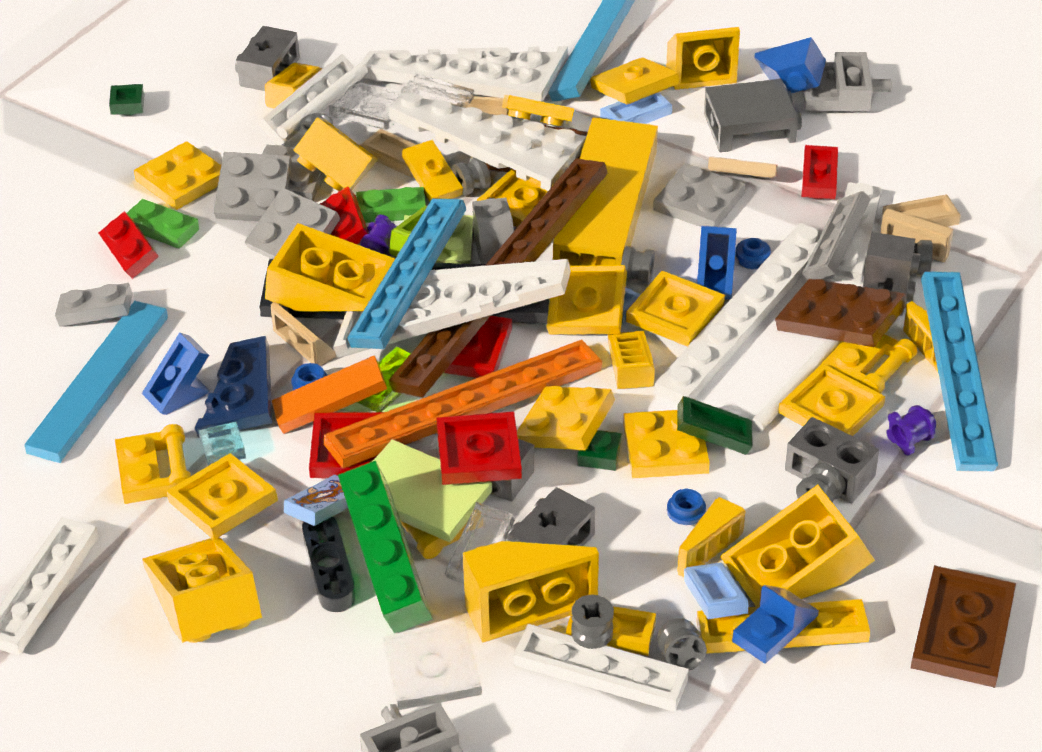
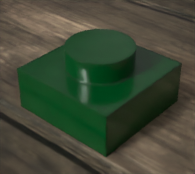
[109,84,145,116]
[577,430,622,471]

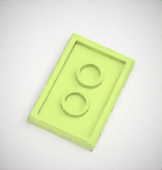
[372,439,492,543]

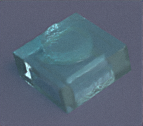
[198,422,246,466]

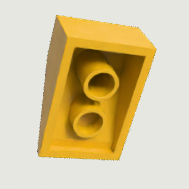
[265,223,395,311]
[720,484,875,607]
[142,537,262,643]
[463,541,599,643]

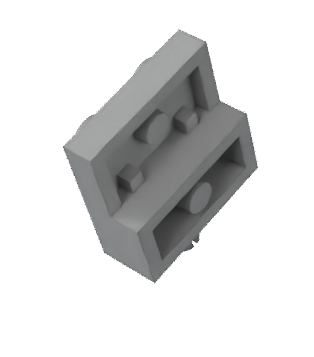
[803,52,892,112]
[360,702,463,752]

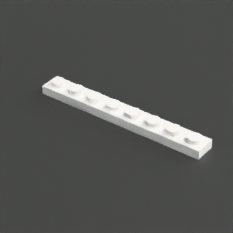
[655,222,823,404]

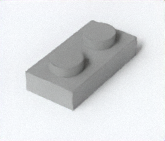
[54,282,133,327]

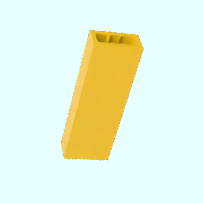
[553,117,658,266]

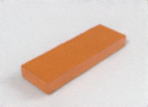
[271,355,387,434]

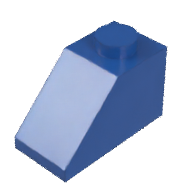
[754,37,826,93]
[697,226,737,300]

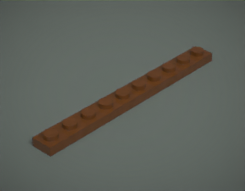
[388,158,608,398]

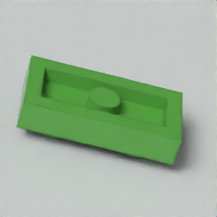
[356,187,426,223]
[127,198,199,249]

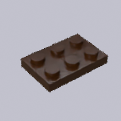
[775,278,907,347]
[910,565,1016,688]

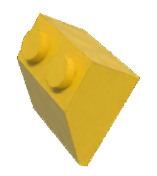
[666,27,740,90]
[294,117,378,191]

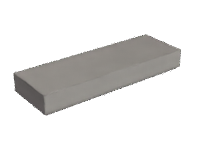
[802,191,871,280]

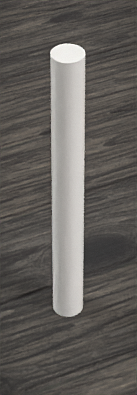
[277,63,368,139]
[752,339,840,432]

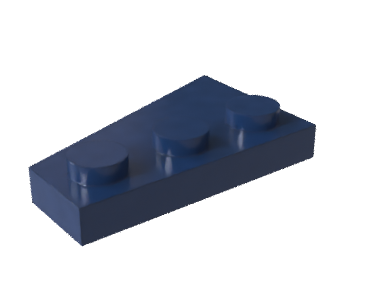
[194,335,272,438]

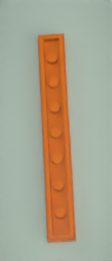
[324,339,602,468]

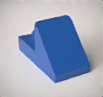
[141,332,210,415]
[732,585,819,664]

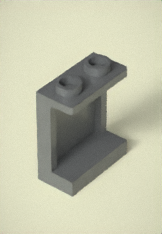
[704,79,802,153]

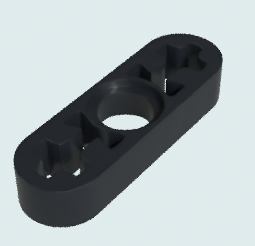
[302,516,356,612]

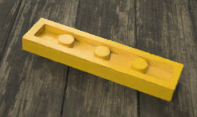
[696,599,870,654]

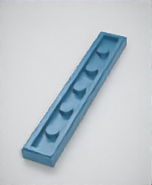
[548,0,635,102]
[347,199,467,349]
[921,272,998,472]
[24,300,168,463]

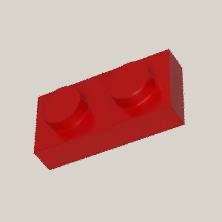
[801,145,838,199]
[320,186,369,244]
[98,211,159,279]

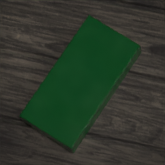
[677,396,753,455]

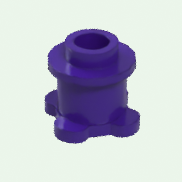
[360,214,397,257]
[886,405,937,456]

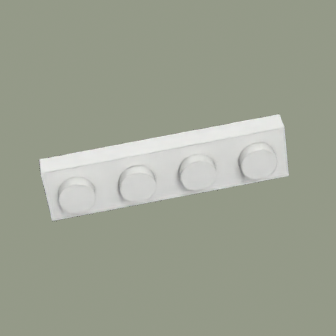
[257,53,363,146]
[825,182,882,284]
[0,517,99,655]
[513,624,689,712]

